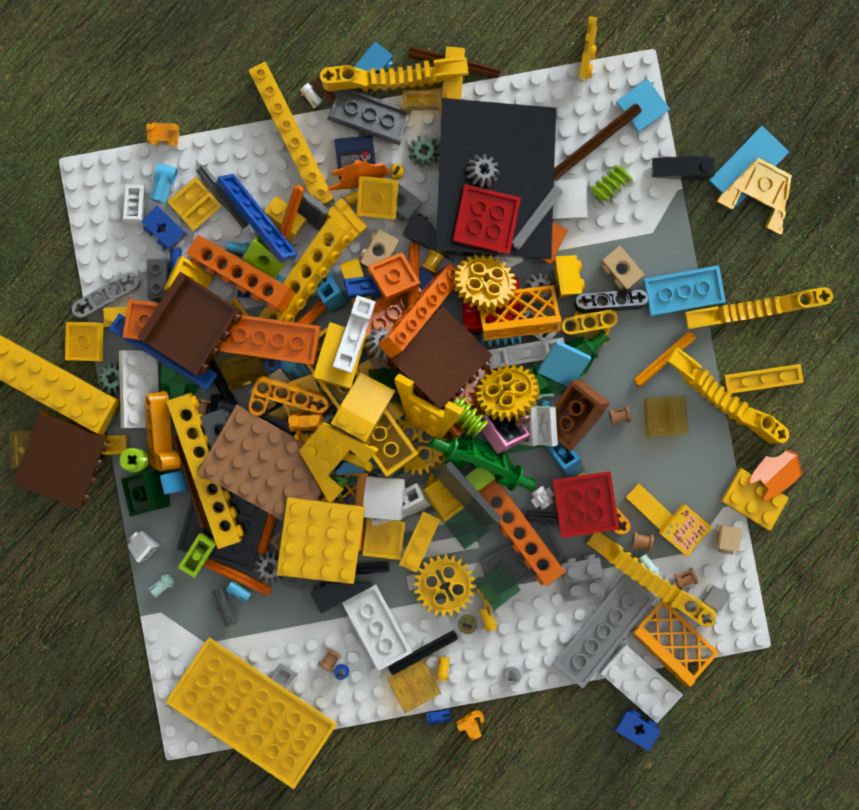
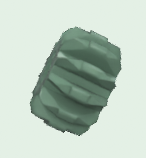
[408,135,440,168]
[97,362,120,395]

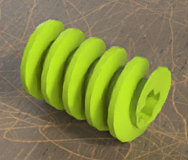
[590,165,633,206]
[453,397,488,439]
[120,448,150,473]

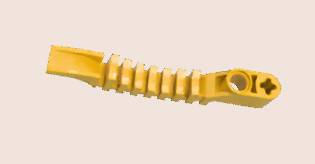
[320,57,469,92]
[684,287,833,329]
[666,347,789,444]
[586,532,716,627]

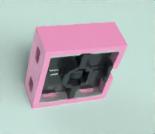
[481,403,531,454]

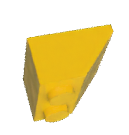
[264,196,308,245]
[552,255,585,299]

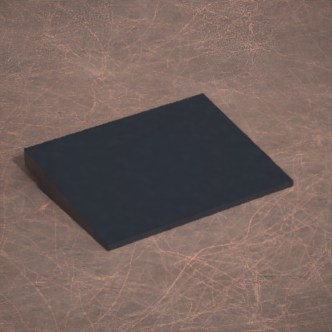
[436,98,556,259]

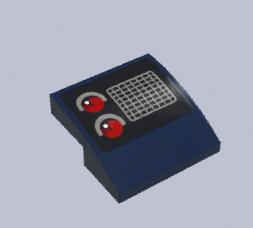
[334,135,376,180]

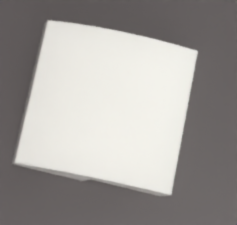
[553,179,588,220]
[520,406,558,447]
[363,476,405,521]

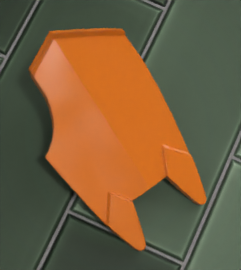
[328,160,389,190]
[748,450,802,501]

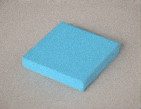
[616,79,670,133]
[538,340,591,387]

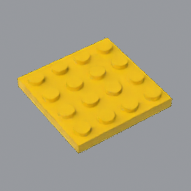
[276,497,365,584]

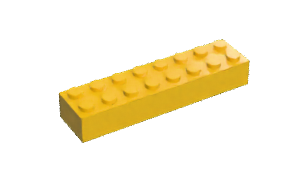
[306,328,420,478]
[0,335,120,435]

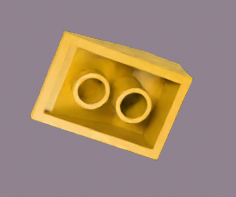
[331,373,395,443]

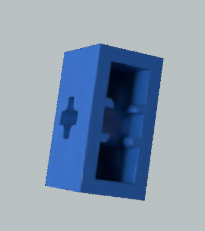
[141,206,187,250]
[614,709,661,751]

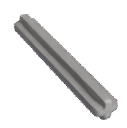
[512,186,563,250]

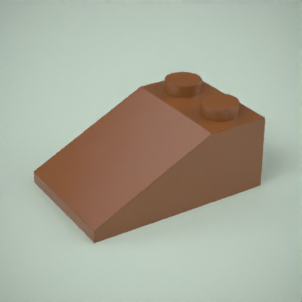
[555,379,610,451]

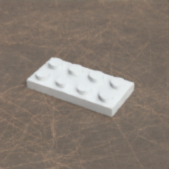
[119,350,159,428]
[342,584,413,671]
[599,643,683,723]

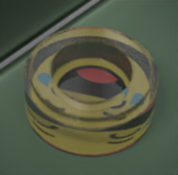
[458,614,477,634]

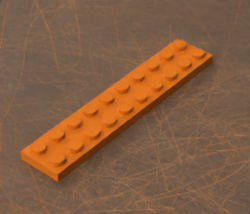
[123,299,321,365]

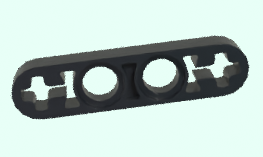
[574,290,648,313]

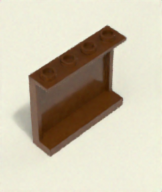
[137,271,242,377]
[387,306,493,410]
[13,410,109,509]

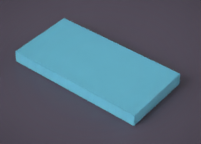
[709,126,789,207]
[643,265,726,317]

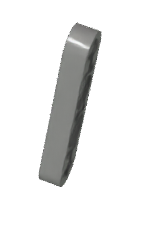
[72,272,141,318]

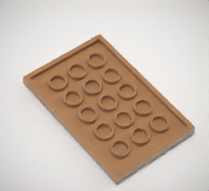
[197,404,334,521]

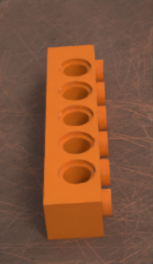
[186,234,296,312]
[377,263,456,358]
[478,479,566,587]

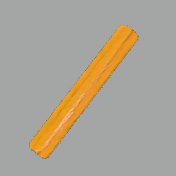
[634,331,696,387]

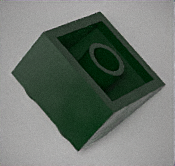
[121,470,171,516]

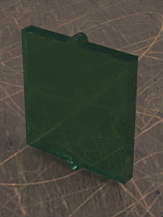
[368,367,401,403]
[445,508,490,550]
[476,564,521,610]

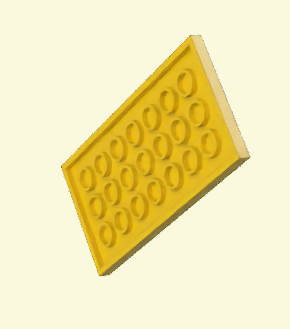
[165,637,338,789]

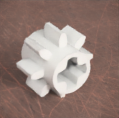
[530,486,554,510]

